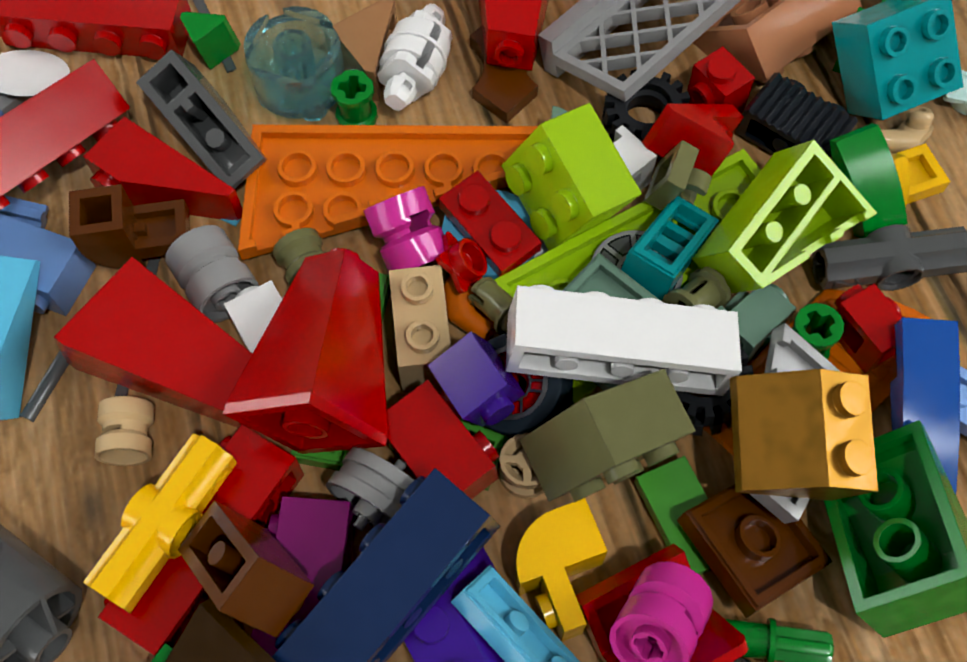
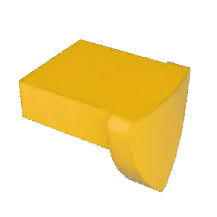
[891,143,951,207]

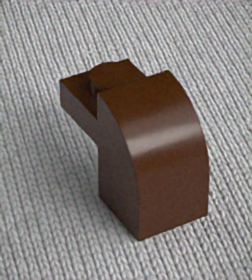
[69,184,190,269]

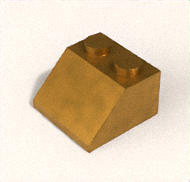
[730,369,878,501]

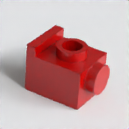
[687,46,755,113]
[834,283,902,374]

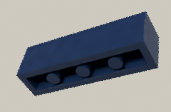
[272,468,500,662]

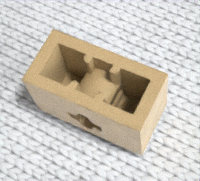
[389,265,451,391]

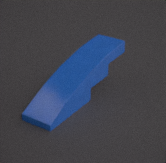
[890,317,960,494]

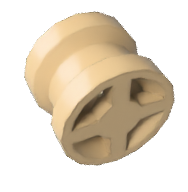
[499,433,544,499]

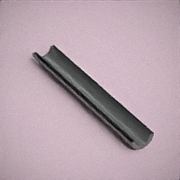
[19,350,69,423]

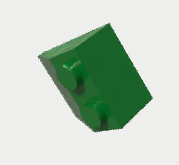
[824,420,967,638]

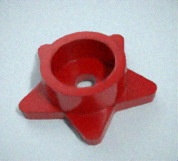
[436,231,487,294]

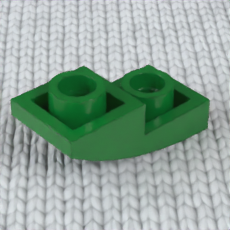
[830,123,908,238]

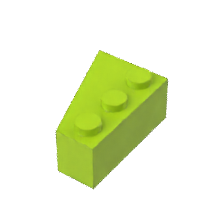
[692,140,877,294]

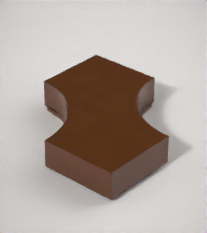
[470,26,538,123]

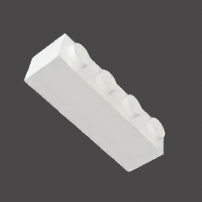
[505,285,742,396]

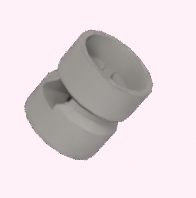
[165,225,259,323]

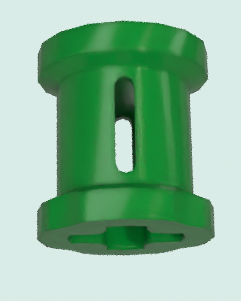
[330,70,378,125]
[792,303,844,359]

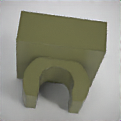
[644,140,712,210]

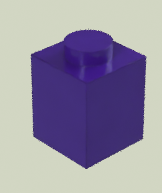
[427,331,525,427]

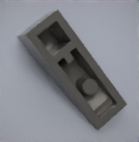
[136,49,267,189]

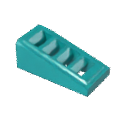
[621,196,719,301]

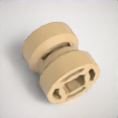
[94,396,155,466]

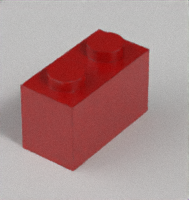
[387,380,499,499]

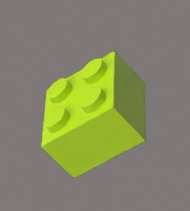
[501,103,642,250]

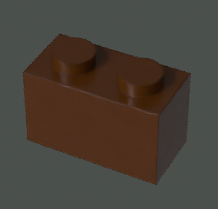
[178,500,315,638]

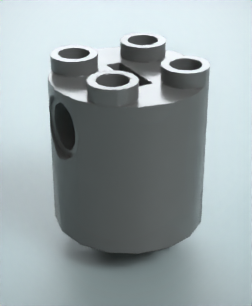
[0,524,83,662]

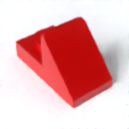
[642,103,744,177]

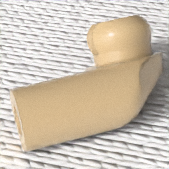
[881,106,934,153]

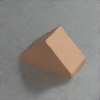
[330,0,397,101]

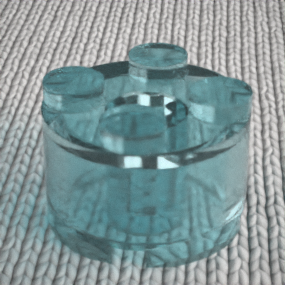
[243,6,346,122]

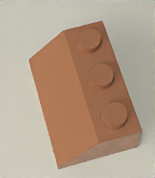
[693,0,862,83]

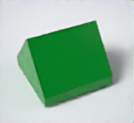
[180,12,240,70]

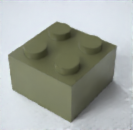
[520,369,696,502]

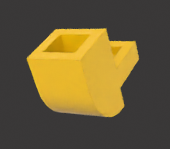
[515,498,608,642]

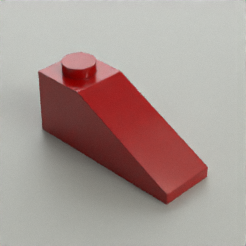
[83,116,243,221]

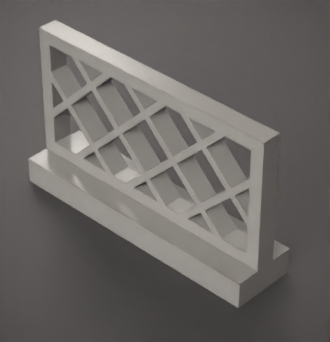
[538,0,741,102]

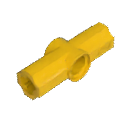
[83,433,237,613]

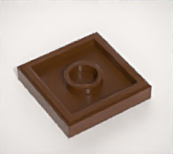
[677,484,833,618]

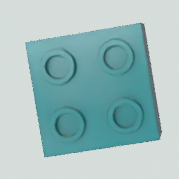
[832,0,964,120]

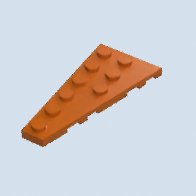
[238,124,538,260]

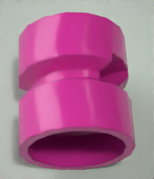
[363,186,445,272]
[609,562,714,662]

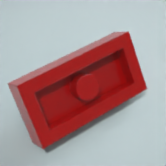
[438,170,542,277]

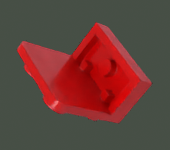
[576,543,749,662]

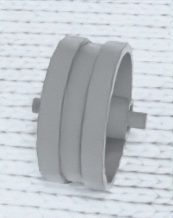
[326,447,414,531]

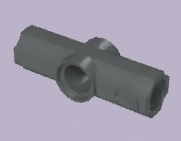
[812,224,967,291]

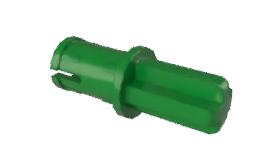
[725,618,834,662]

